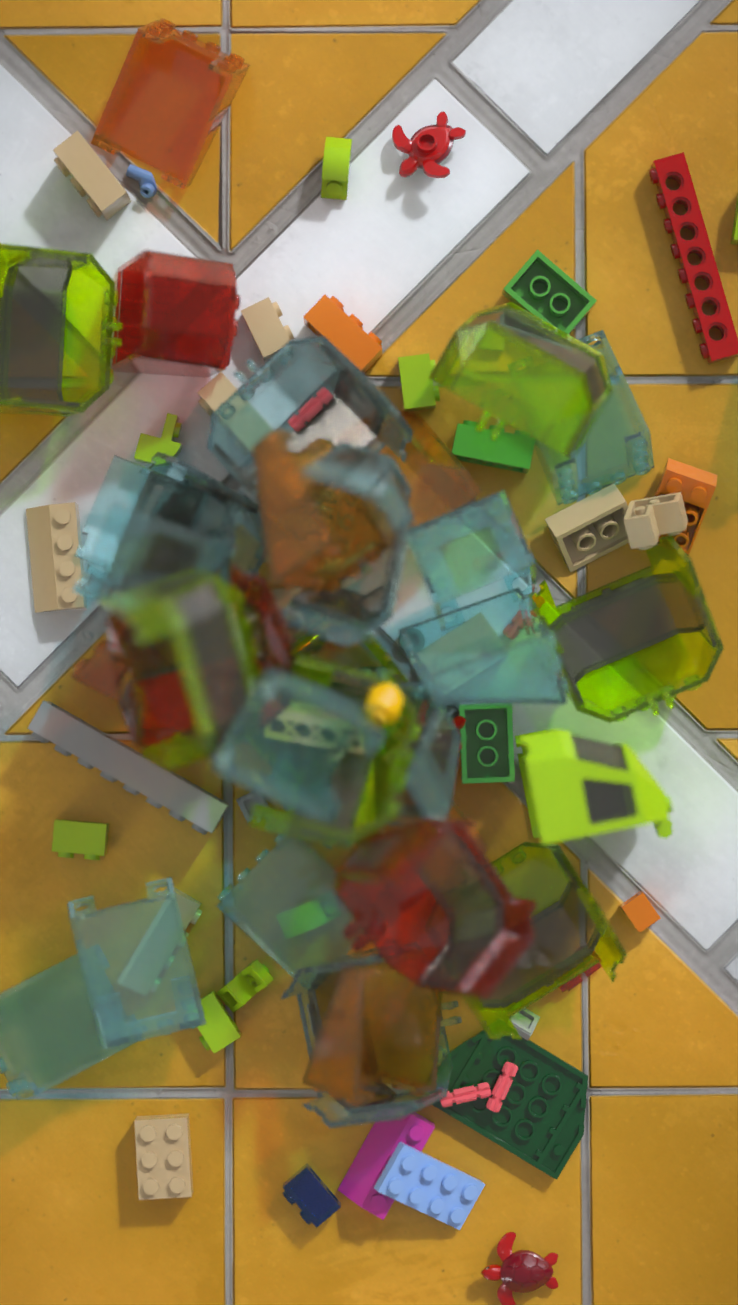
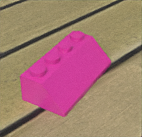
[338,1097,435,1220]

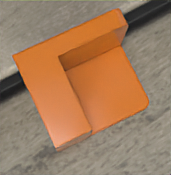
[619,891,661,932]

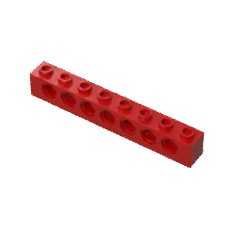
[649,152,738,364]

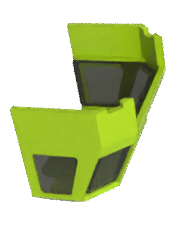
[515,729,673,845]

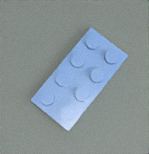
[374,1142,486,1230]

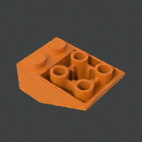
[654,458,718,555]

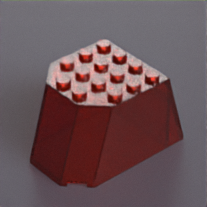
[111,250,240,378]

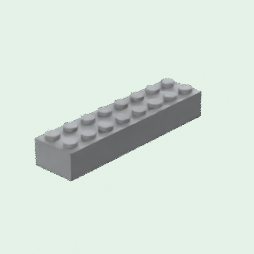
[28,701,230,835]

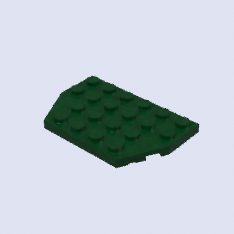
[421,1021,588,1180]

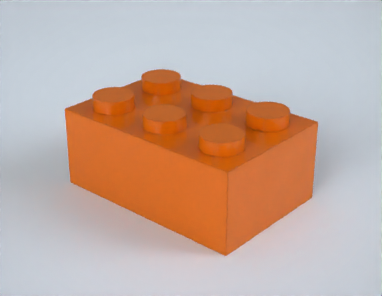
[303,294,383,377]

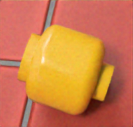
[364,683,403,726]

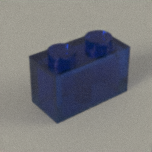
[282,1163,341,1228]

